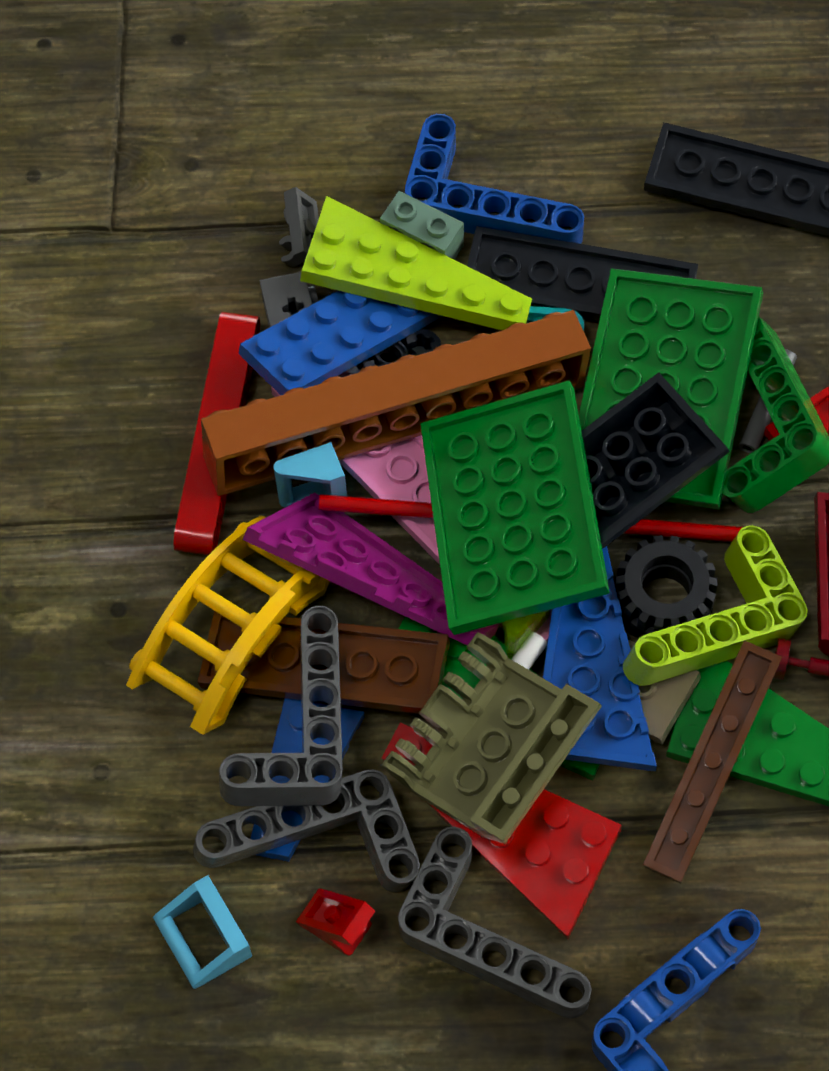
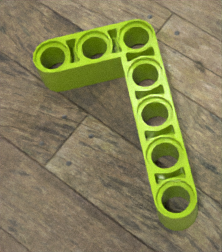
[623,525,808,686]

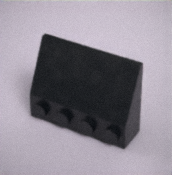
[582,372,730,549]

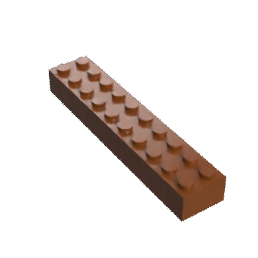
[201,310,591,496]

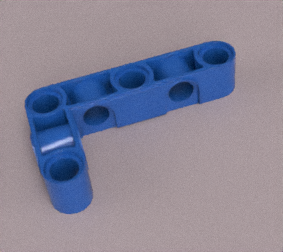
[592,909,761,1071]

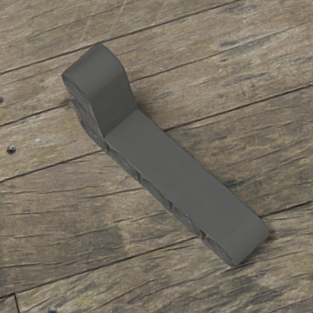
[219,606,343,806]
[193,769,420,893]
[398,826,591,1019]

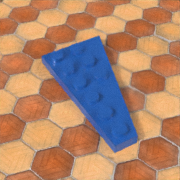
[543,546,657,772]

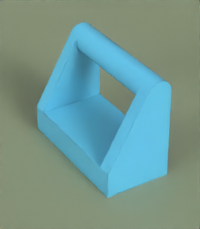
[274,442,347,507]
[153,875,252,989]

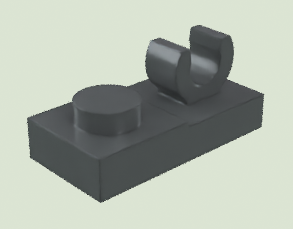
[279,187,319,267]

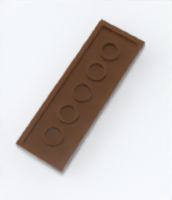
[198,611,450,714]

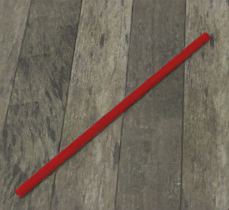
[318,494,743,542]

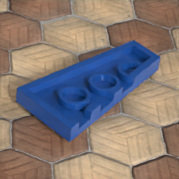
[250,698,365,862]

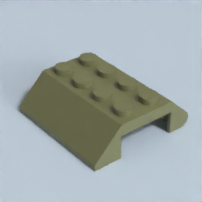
[381,632,602,844]

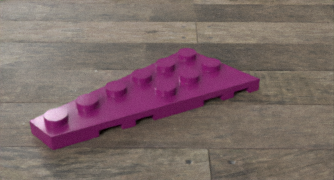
[243,492,500,645]

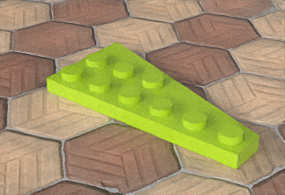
[300,196,532,330]

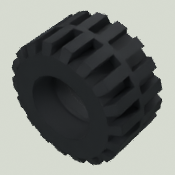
[615,535,717,637]

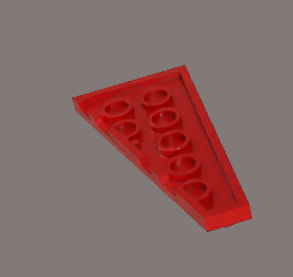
[382,722,622,939]

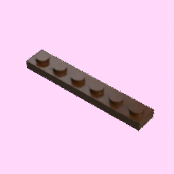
[643,640,782,884]

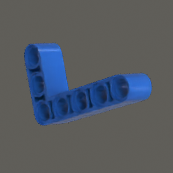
[405,114,584,244]

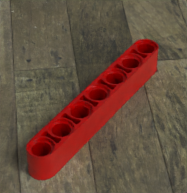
[173,312,261,555]

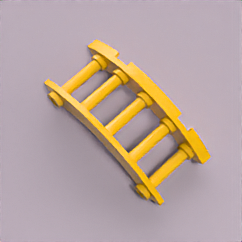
[126,515,330,735]

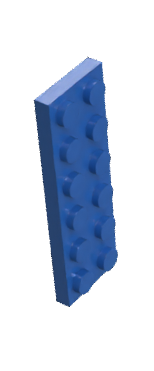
[239,291,443,395]

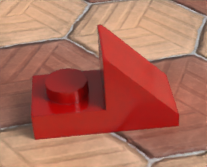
[296,888,375,956]

